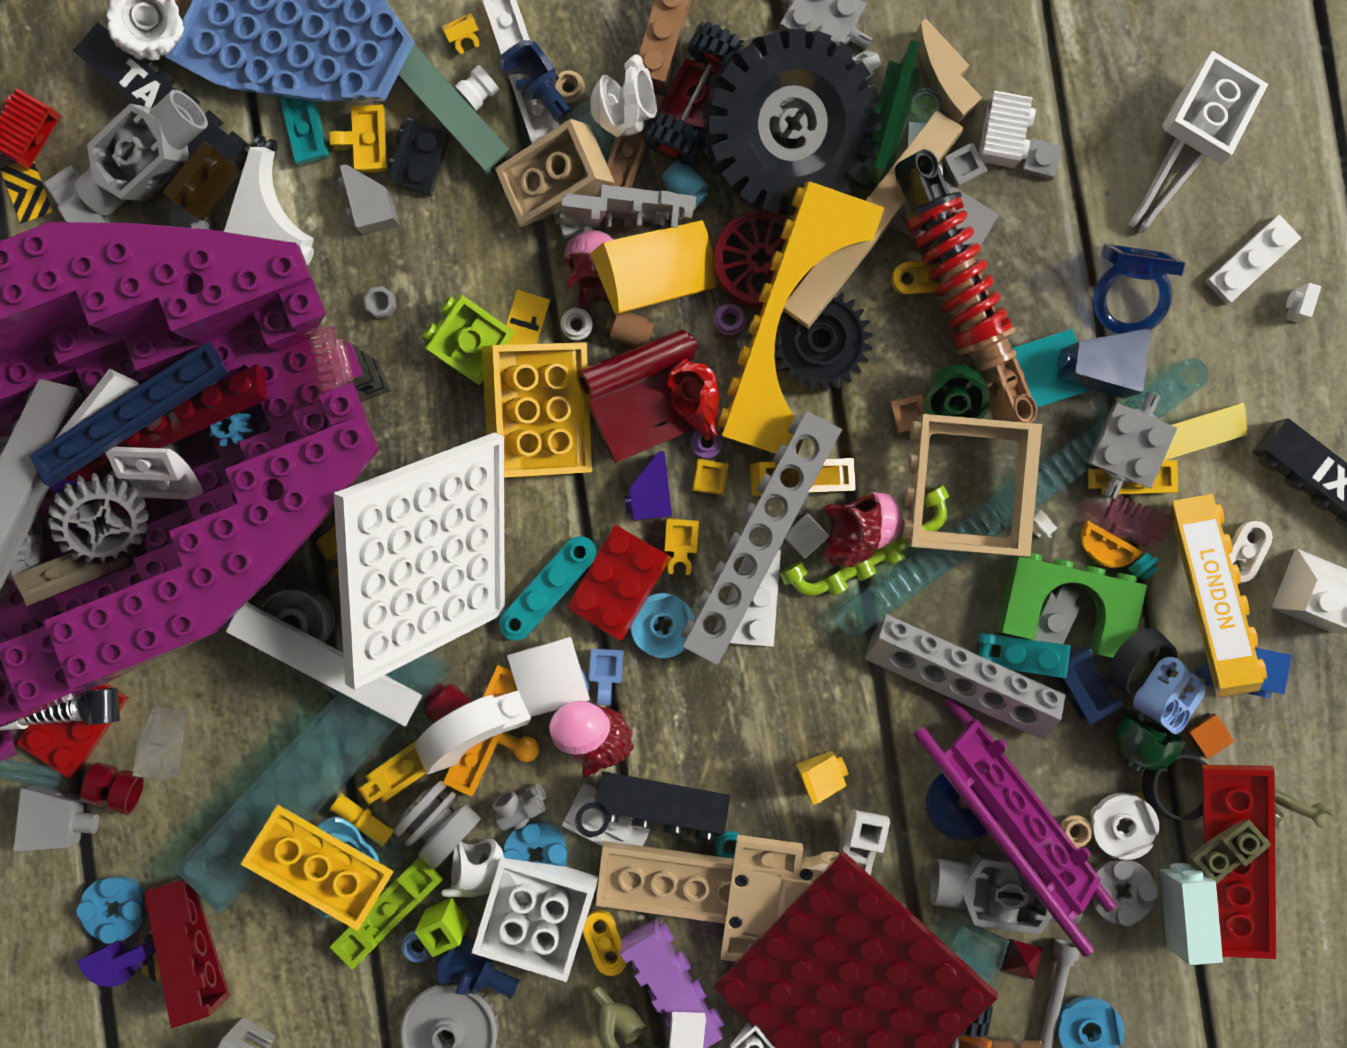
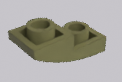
[1190,818,1271,884]

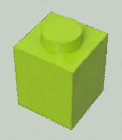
[415,897,469,957]

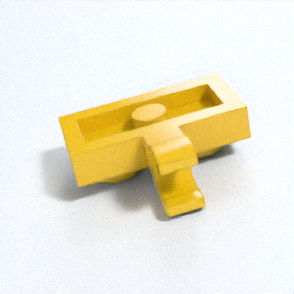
[329,105,388,173]

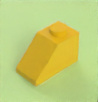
[796,751,849,805]

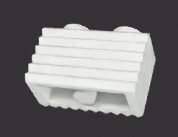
[979,91,1036,168]

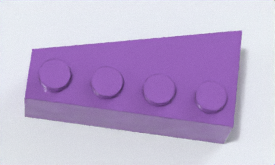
[620,917,724,1048]

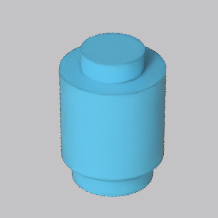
[662,160,709,208]

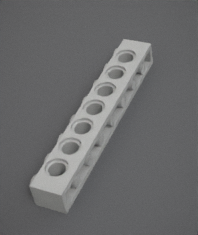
[681,411,842,665]

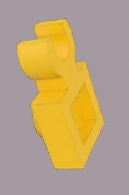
[665,518,699,575]

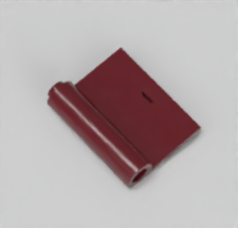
[577,329,717,464]

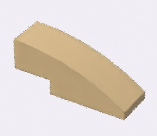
[916,18,982,124]

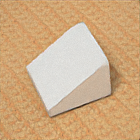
[785,513,830,559]

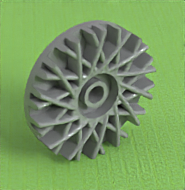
[400,982,499,1048]

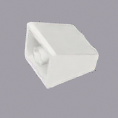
[1272,549,1347,634]

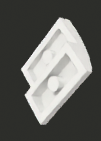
[105,447,204,500]
[507,637,590,717]

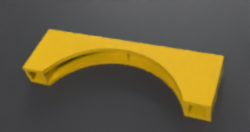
[717,181,884,454]

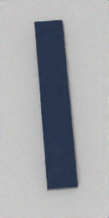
[29,341,229,487]

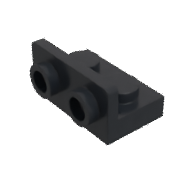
[387,117,450,197]

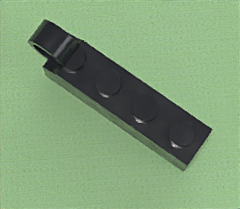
[575,771,731,841]

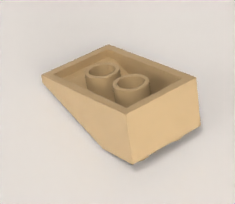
[495,119,615,227]

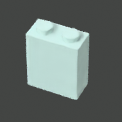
[1160,863,1223,965]

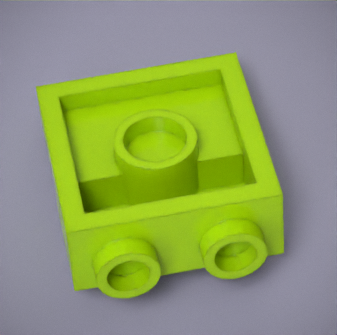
[421,294,515,385]

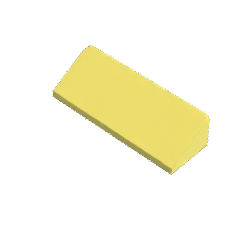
[1164,403,1247,460]

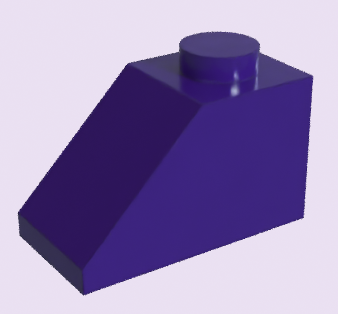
[624,451,672,521]

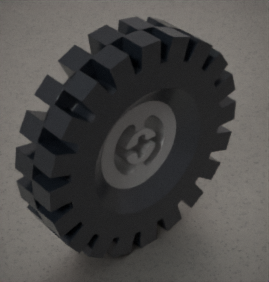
[699,28,882,215]

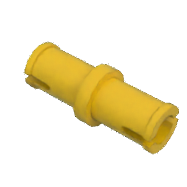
[329,793,393,847]

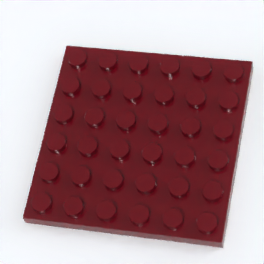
[712,851,998,1048]

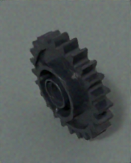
[774,292,873,392]

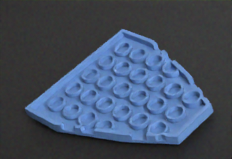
[165,0,415,102]

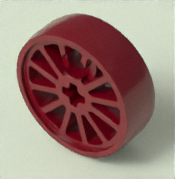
[713,210,808,310]

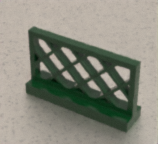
[854,40,920,191]

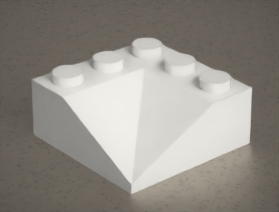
[472,858,598,982]

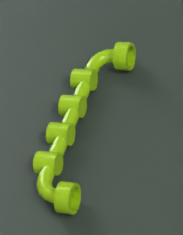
[779,484,949,596]

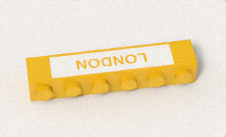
[1170,494,1267,697]

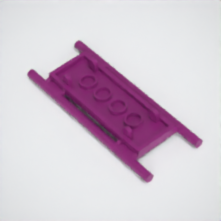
[913,697,1117,957]

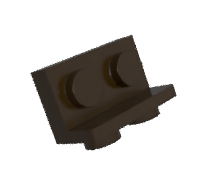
[162,140,241,221]

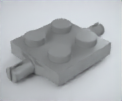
[779,0,873,50]
[1088,392,1177,499]

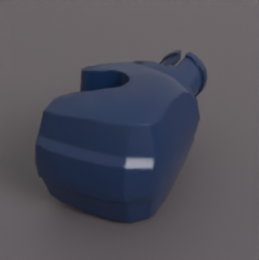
[497,40,571,122]
[436,936,520,1000]

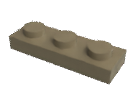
[12,551,129,606]

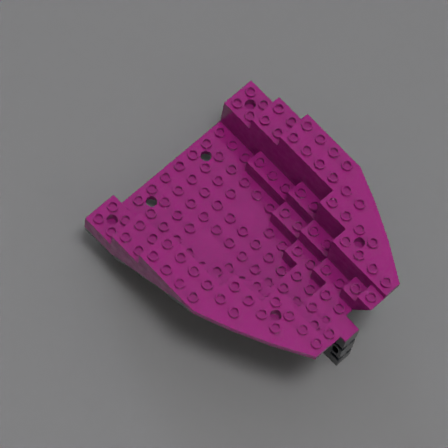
[0,222,390,727]

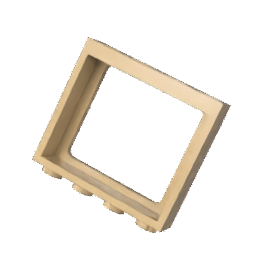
[902,414,1042,557]

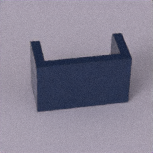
[1056,646,1124,725]

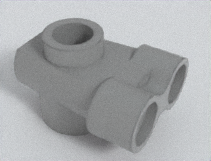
[492,783,546,831]

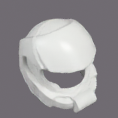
[590,55,657,137]

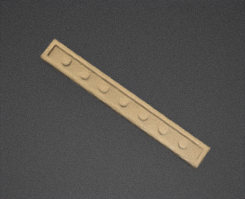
[783,111,963,329]

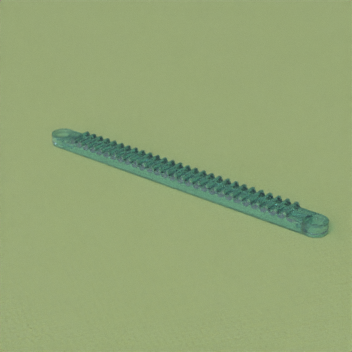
[836,358,1209,635]

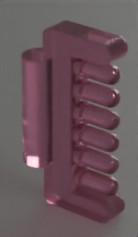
[305,326,354,401]
[1104,494,1173,547]

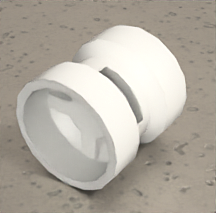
[454,65,499,112]

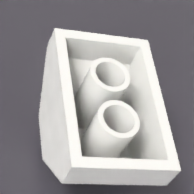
[1129,51,1268,234]

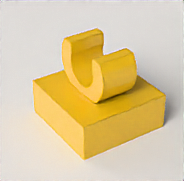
[442,13,479,54]

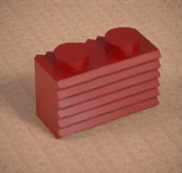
[0,88,61,170]

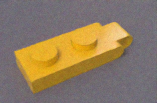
[1088,460,1178,495]
[358,740,426,805]

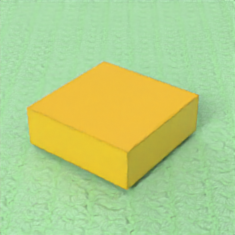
[692,458,729,496]

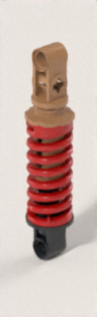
[895,149,1037,423]

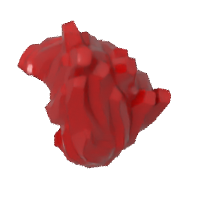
[666,359,719,440]

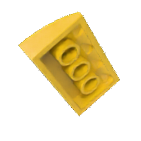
[590,220,716,315]
[241,804,394,931]

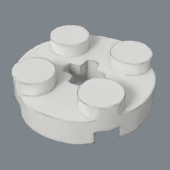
[1090,792,1159,860]

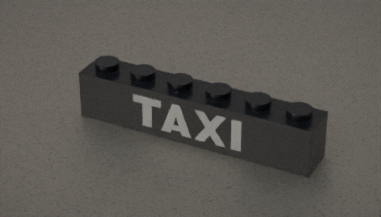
[73,22,248,170]
[1252,418,1347,529]

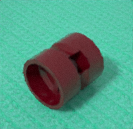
[80,762,144,816]

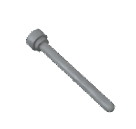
[1040,939,1080,1048]

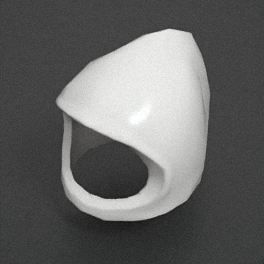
[441,838,505,897]

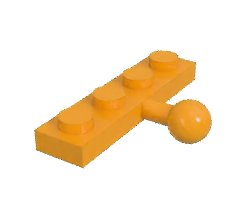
[443,664,540,797]

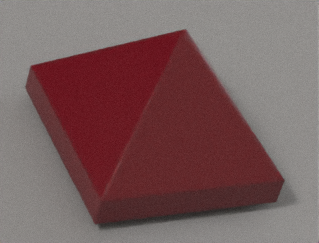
[1002,938,1043,980]

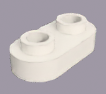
[1229,521,1273,582]

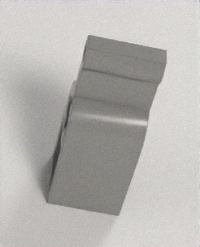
[44,165,112,223]

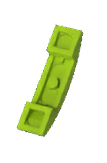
[330,857,443,970]

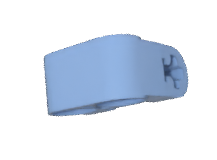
[1133,657,1206,734]

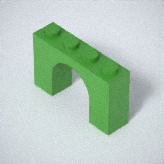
[995,553,1147,658]

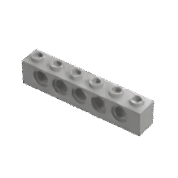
[865,614,1066,740]

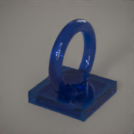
[1093,243,1185,334]

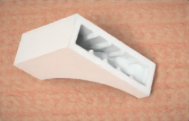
[224,147,314,265]

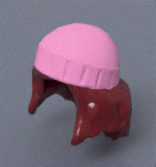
[564,230,627,313]
[822,492,903,568]
[549,700,634,778]

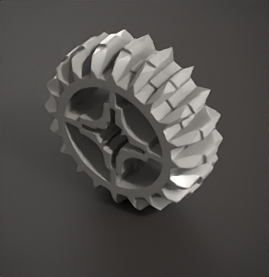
[48,473,149,565]

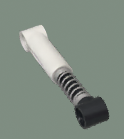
[0,687,121,731]

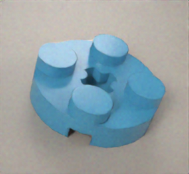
[504,821,568,867]
[76,875,147,944]
[1056,996,1124,1048]

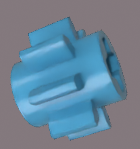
[209,412,254,446]

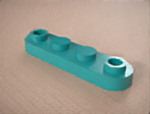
[499,536,597,641]

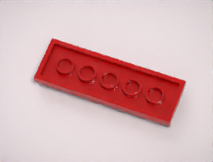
[1202,765,1276,959]

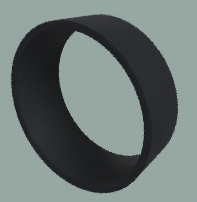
[1108,628,1177,698]
[1142,750,1208,821]

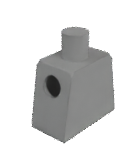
[14,784,99,851]

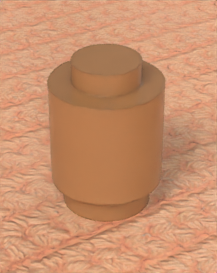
[605,311,655,348]

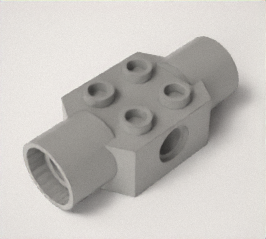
[75,90,208,216]
[930,851,1083,935]

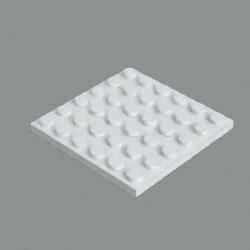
[334,433,505,690]

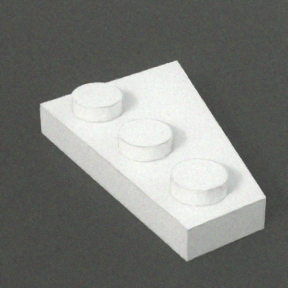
[713,550,781,647]

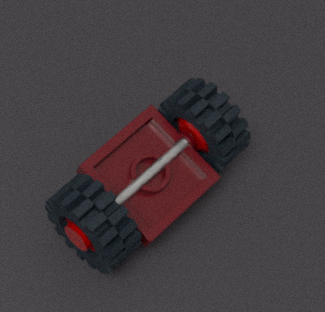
[643,22,745,166]

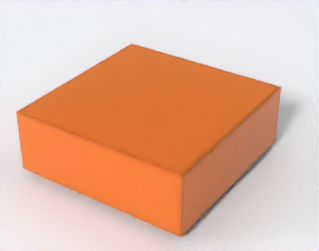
[1186,713,1235,759]

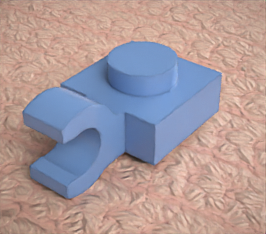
[589,649,624,705]

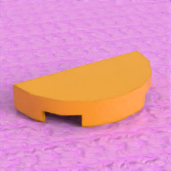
[1080,520,1143,568]

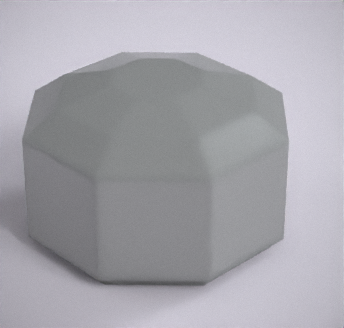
[363,286,397,319]

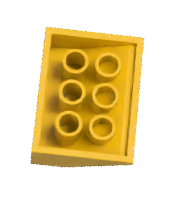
[482,343,592,478]

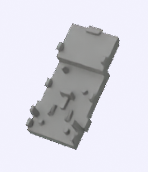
[554,184,696,231]

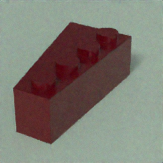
[144,873,230,1029]

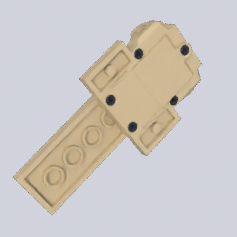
[596,835,840,962]

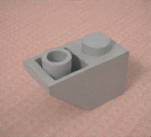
[338,164,400,235]

